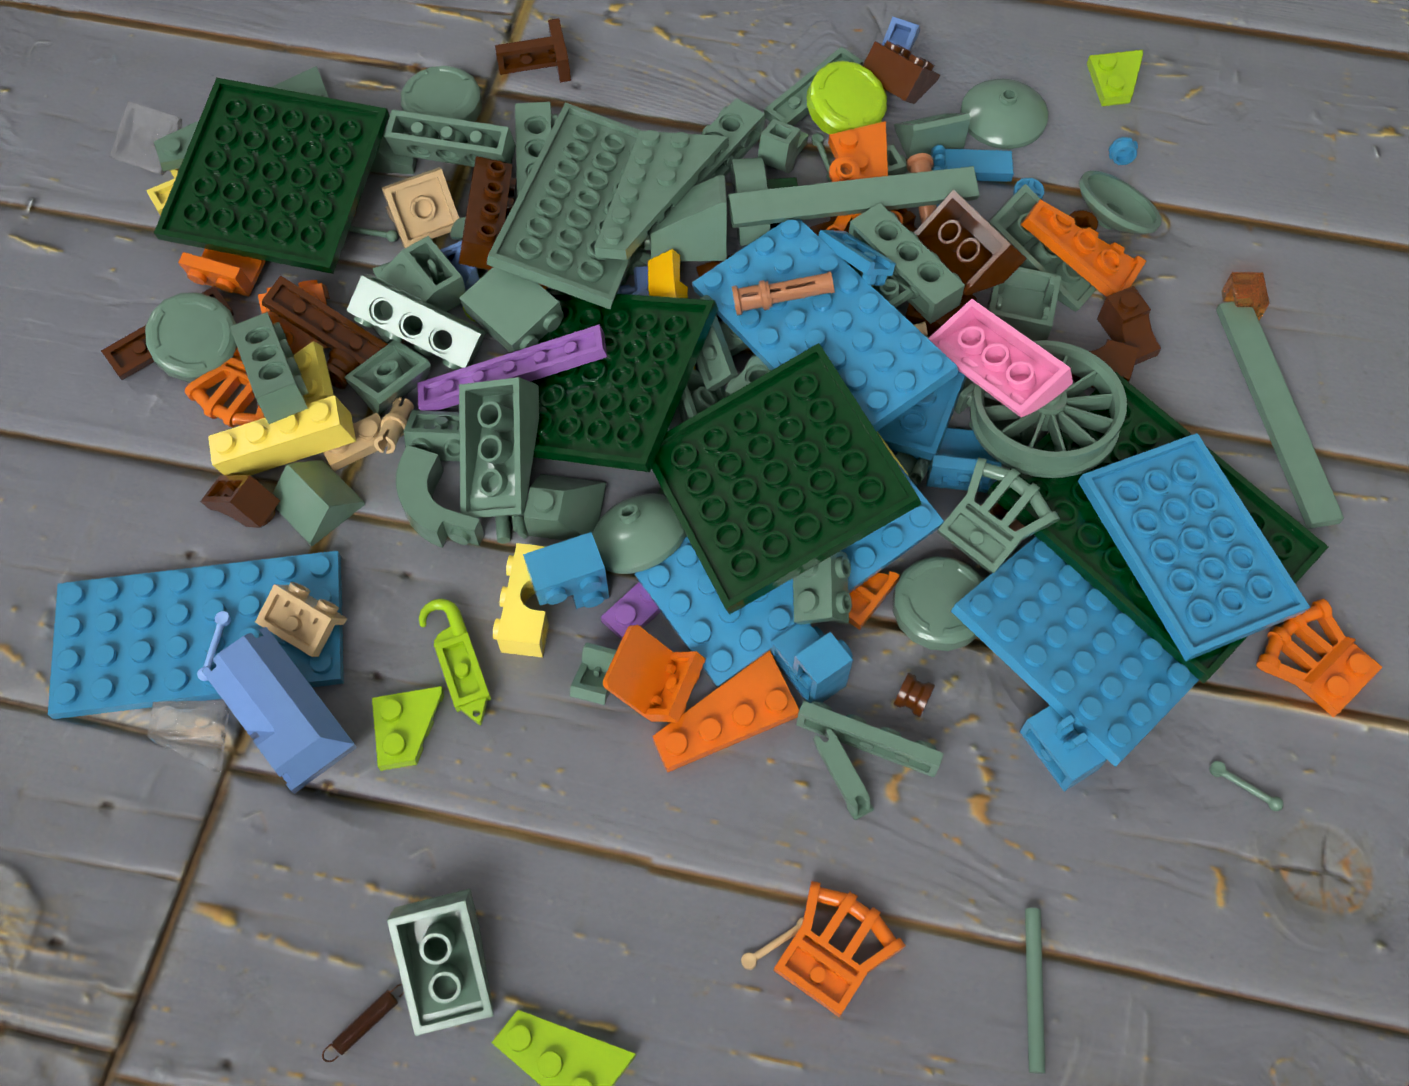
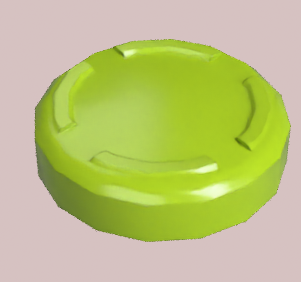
[807,60,887,134]

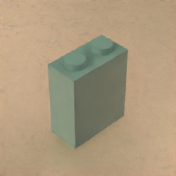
[459,267,564,353]

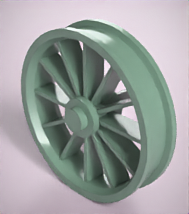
[970,340,1127,478]

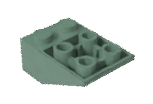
[373,236,466,344]

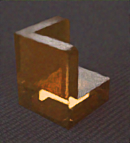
[1221,272,1270,321]

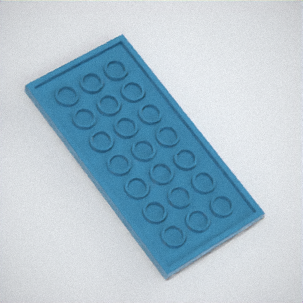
[692,219,958,432]
[635,459,945,688]
[48,551,344,719]

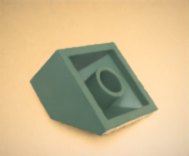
[524,474,606,540]

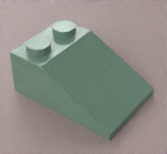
[387,889,494,1036]

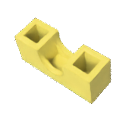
[493,543,549,658]

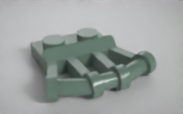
[937,457,1060,574]

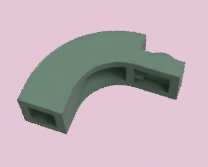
[730,157,770,246]
[396,445,484,548]

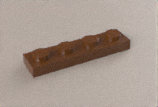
[262,275,388,366]
[101,286,234,380]

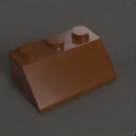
[914,190,1027,296]

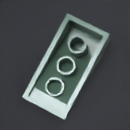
[988,184,1096,312]
[459,377,539,518]

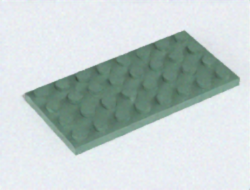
[487,102,641,309]

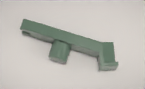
[813,729,874,820]

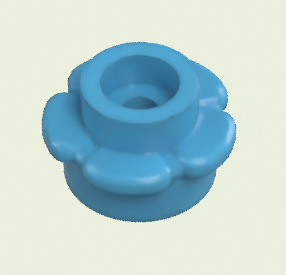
[1108,137,1138,165]

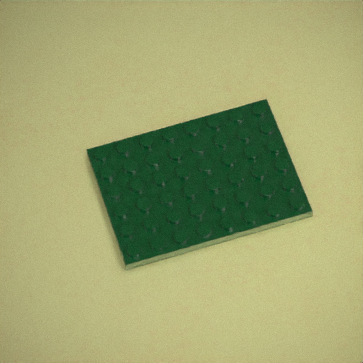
[987,371,1329,684]

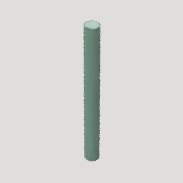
[1025,908,1045,1074]

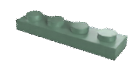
[764,46,863,126]
[796,700,944,777]

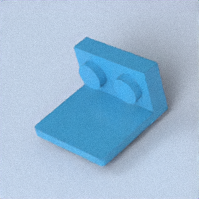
[926,428,1002,493]

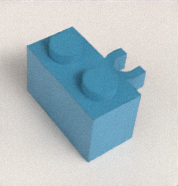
[1020,706,1107,792]

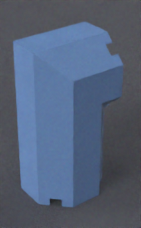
[202,627,357,794]

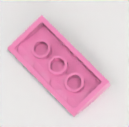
[928,299,1073,418]

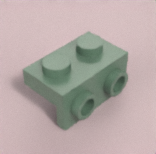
[793,551,852,625]

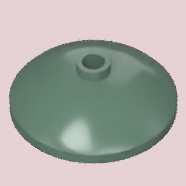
[960,78,1048,149]
[1079,171,1162,235]
[592,493,686,574]

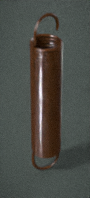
[322,984,404,1062]

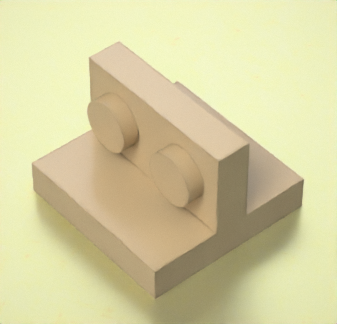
[381,167,459,248]

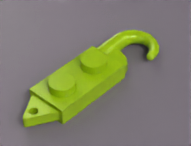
[419,599,491,726]

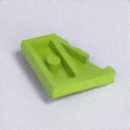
[1087,50,1143,106]
[372,686,444,771]

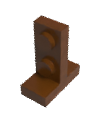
[495,18,571,83]

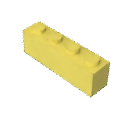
[208,395,356,475]

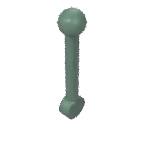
[812,133,832,182]
[348,226,398,242]
[1209,761,1284,811]

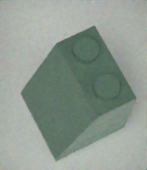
[645,175,727,262]

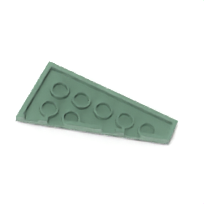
[594,130,729,260]

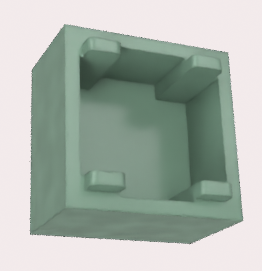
[987,267,1062,341]

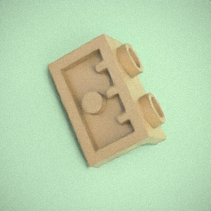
[255,582,347,657]

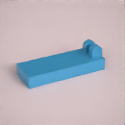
[930,145,1013,182]
[819,230,896,286]

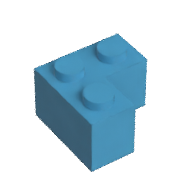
[523,532,609,609]
[770,624,853,703]

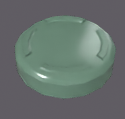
[401,66,482,122]
[145,293,237,382]
[893,556,984,651]

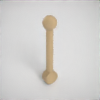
[741,917,804,970]

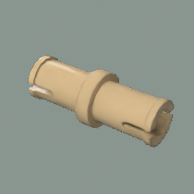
[374,397,414,454]

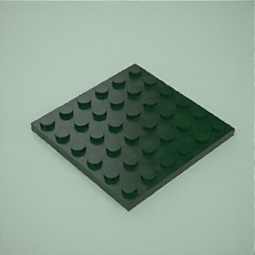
[154,77,390,274]
[530,289,718,472]
[651,343,921,614]

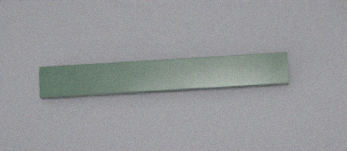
[727,166,980,228]
[1216,299,1344,529]

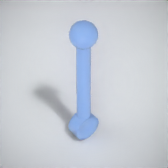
[197,611,231,681]

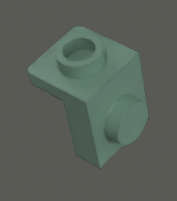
[570,643,617,705]

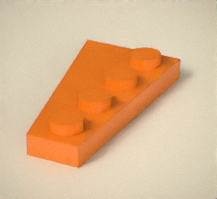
[652,651,799,773]

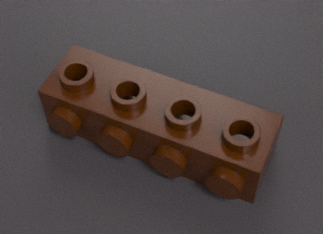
[458,156,516,270]

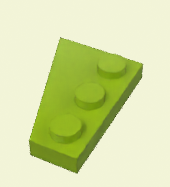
[491,1010,637,1086]

